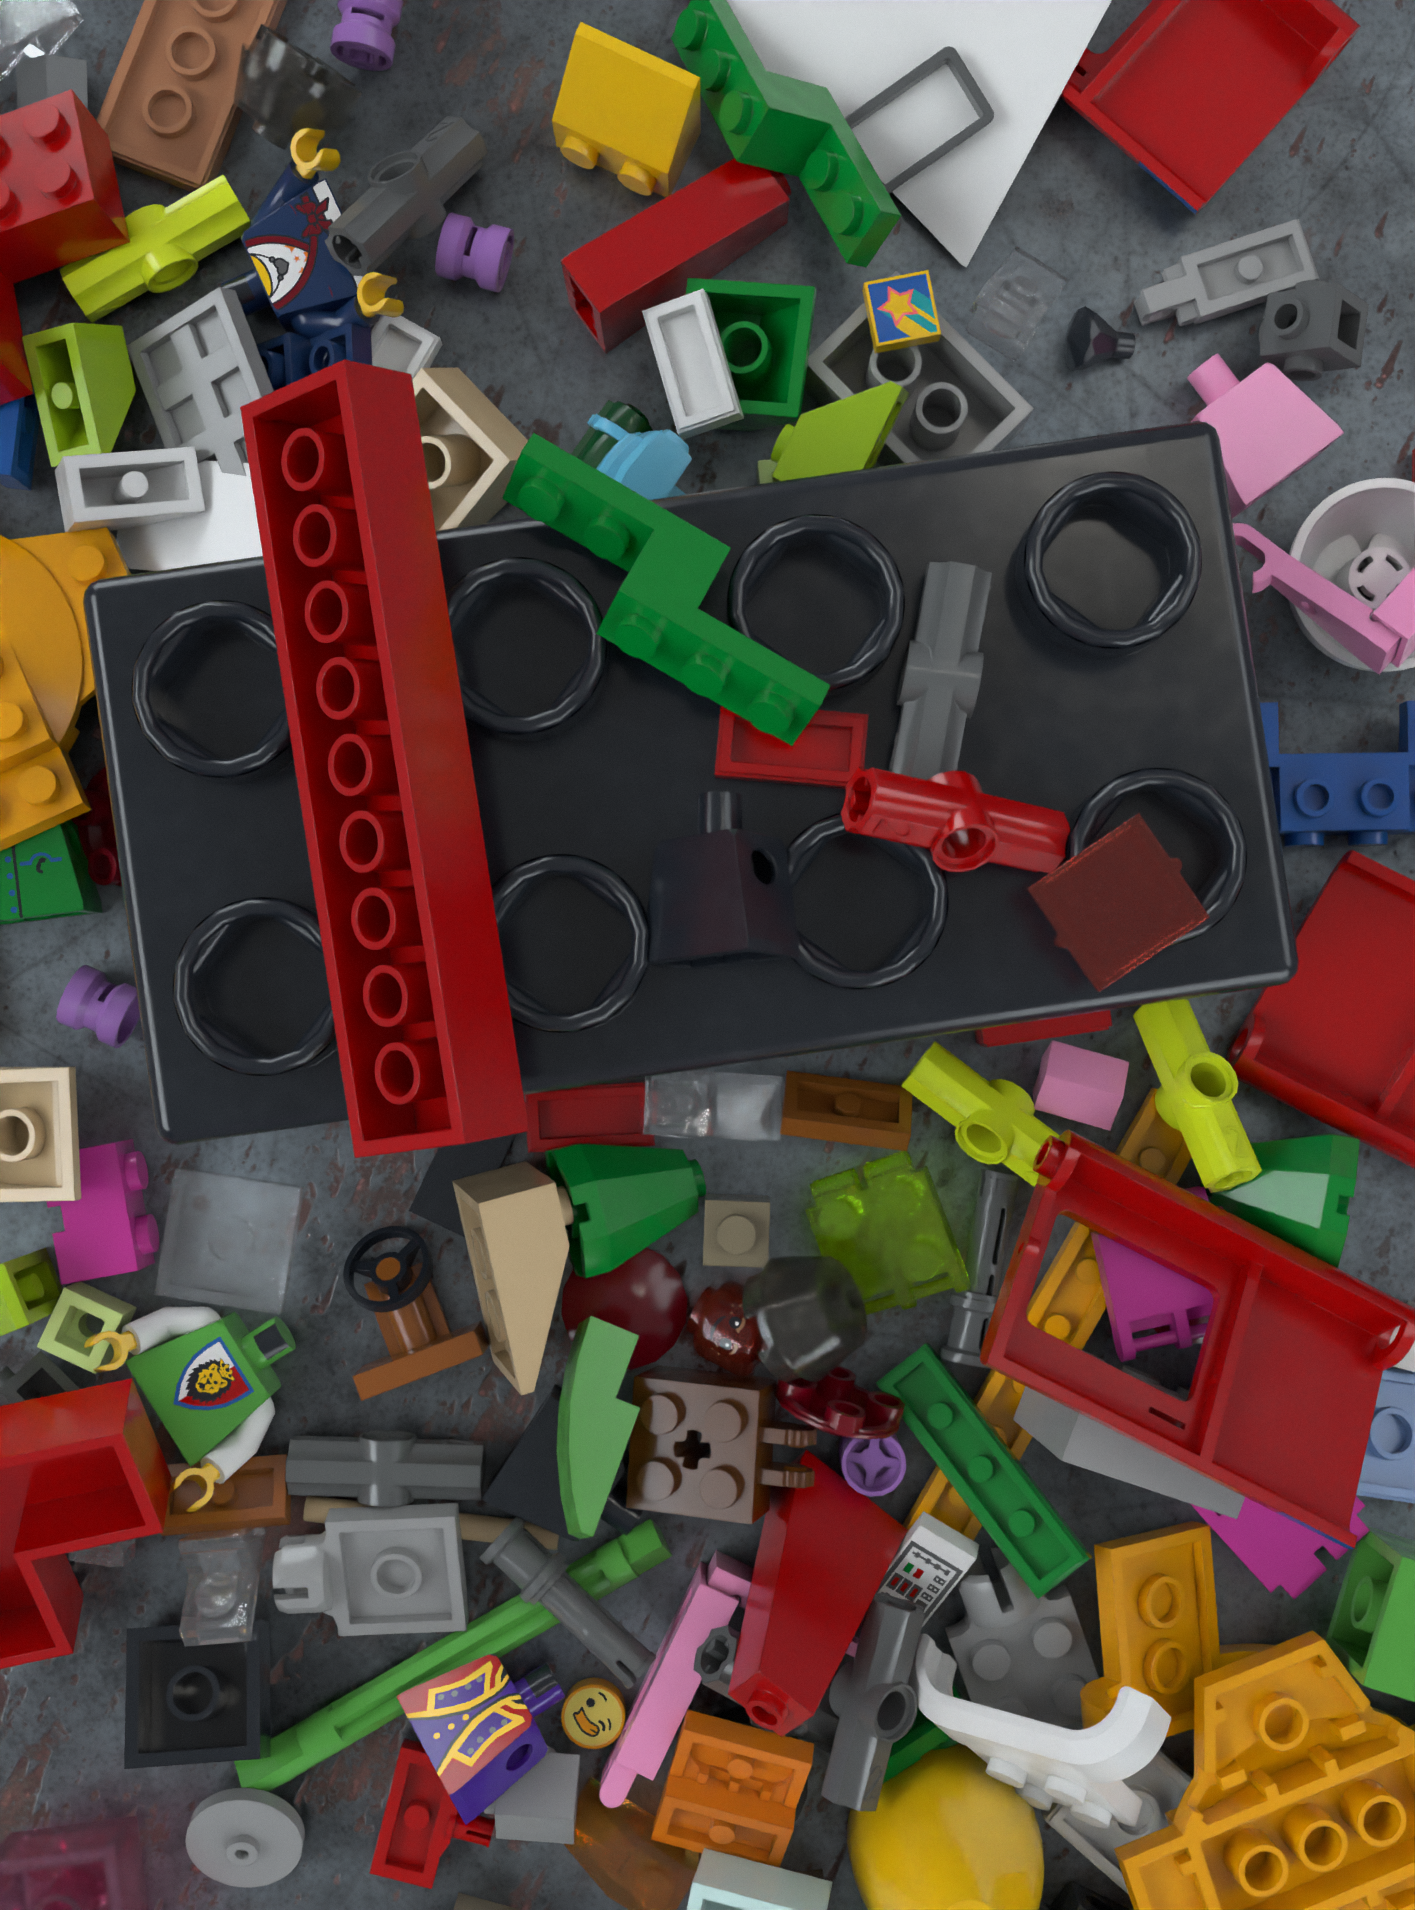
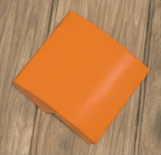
[651,1709,814,1868]

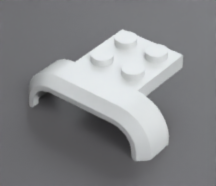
[908,1633,1172,1829]

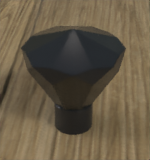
[1064,306,1136,371]

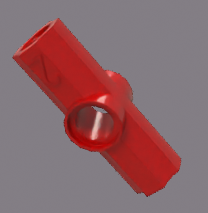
[841,767,1070,874]

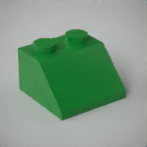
[686,278,817,432]

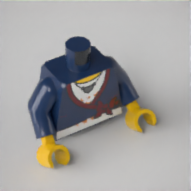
[221,128,404,338]

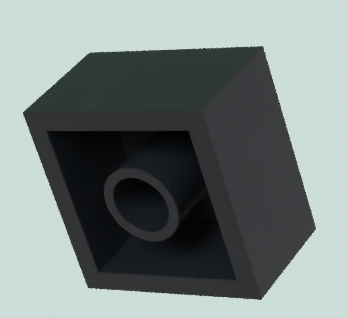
[124,1619,271,1769]

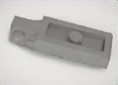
[1134,219,1319,326]

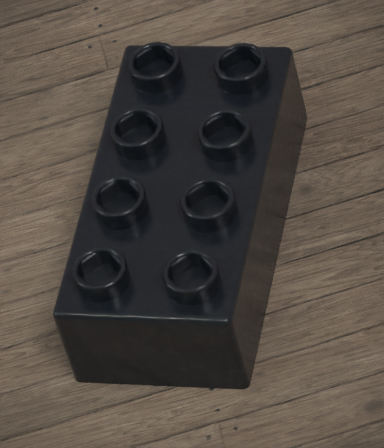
[83,421,1299,1145]

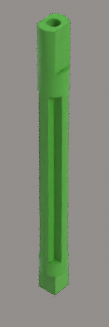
[234,1519,673,1792]

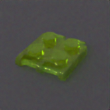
[805,1150,971,1327]

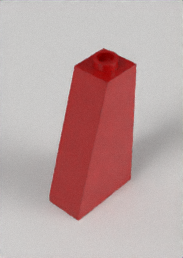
[561,158,791,354]
[728,1449,908,1737]

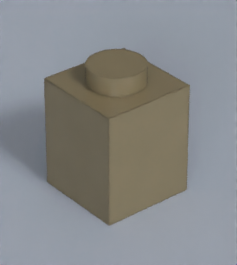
[703,1193,770,1268]

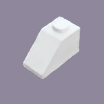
[55,447,205,532]

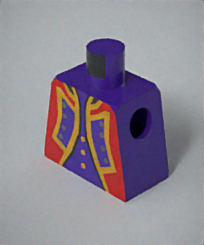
[396,1654,565,1825]

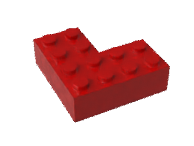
[0,89,130,405]
[0,1378,171,1669]

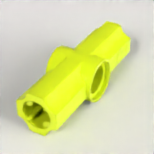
[59,175,251,323]
[1133,999,1262,1193]
[901,1041,1060,1187]

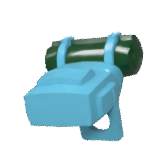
[571,400,692,500]

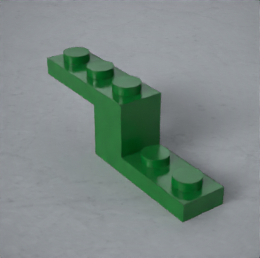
[671,0,901,268]
[502,433,831,746]

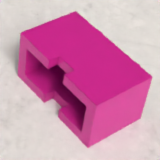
[46,1139,160,1285]

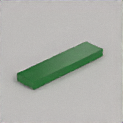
[876,1343,1092,1599]

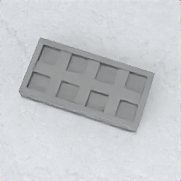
[127,287,274,477]

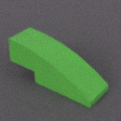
[557,1316,640,1539]

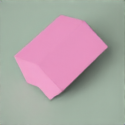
[1033,1040,1129,1131]

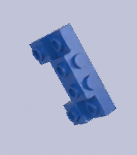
[1260,700,1415,848]

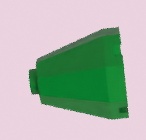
[1200,1133,1360,1268]
[545,1144,706,1278]

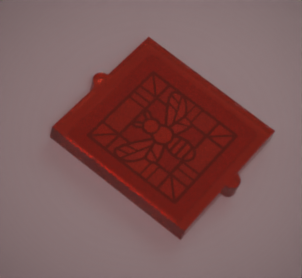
[1027,813,1210,992]

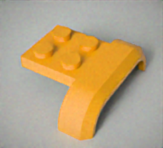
[1080,1521,1275,1738]

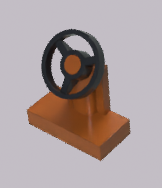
[343,1226,489,1401]

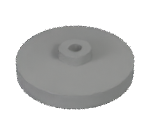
[185,1788,305,1888]

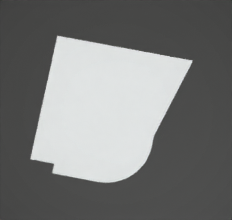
[727,0,1112,267]

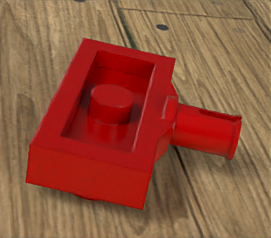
[369,1738,495,1889]

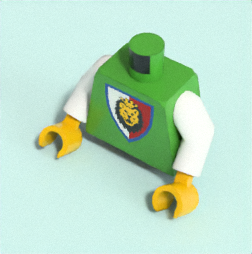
[84,1307,296,1512]

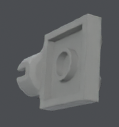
[272,1503,470,1636]
[945,1546,1099,1727]

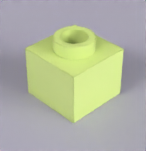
[37,1281,137,1374]

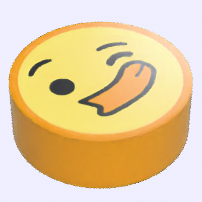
[561,1677,626,1749]

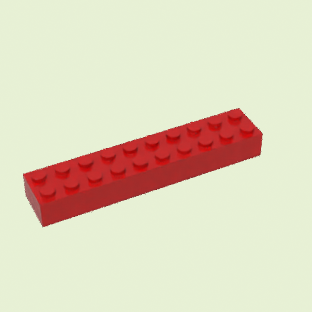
[240,359,529,1158]

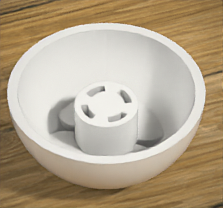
[1288,478,1415,672]

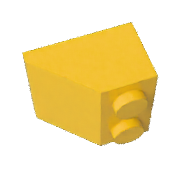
[552,22,701,197]

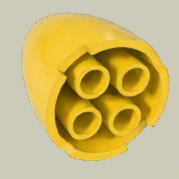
[847,1743,1044,1910]

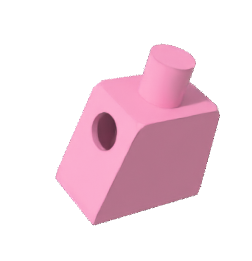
[1187,353,1344,519]

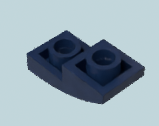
[256,322,372,391]

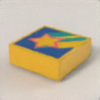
[862,270,941,354]

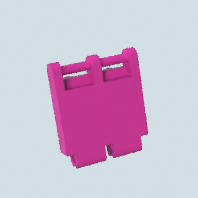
[1091,1186,1223,1362]
[1189,1496,1370,1600]

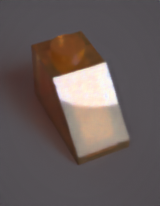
[564,1776,698,1910]

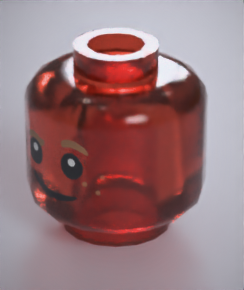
[686,1280,787,1377]

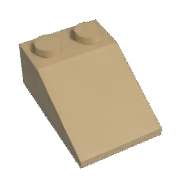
[412,368,528,531]
[0,1067,81,1202]
[452,1161,574,1396]

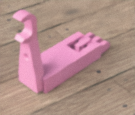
[1233,523,1415,674]
[599,1550,859,1808]

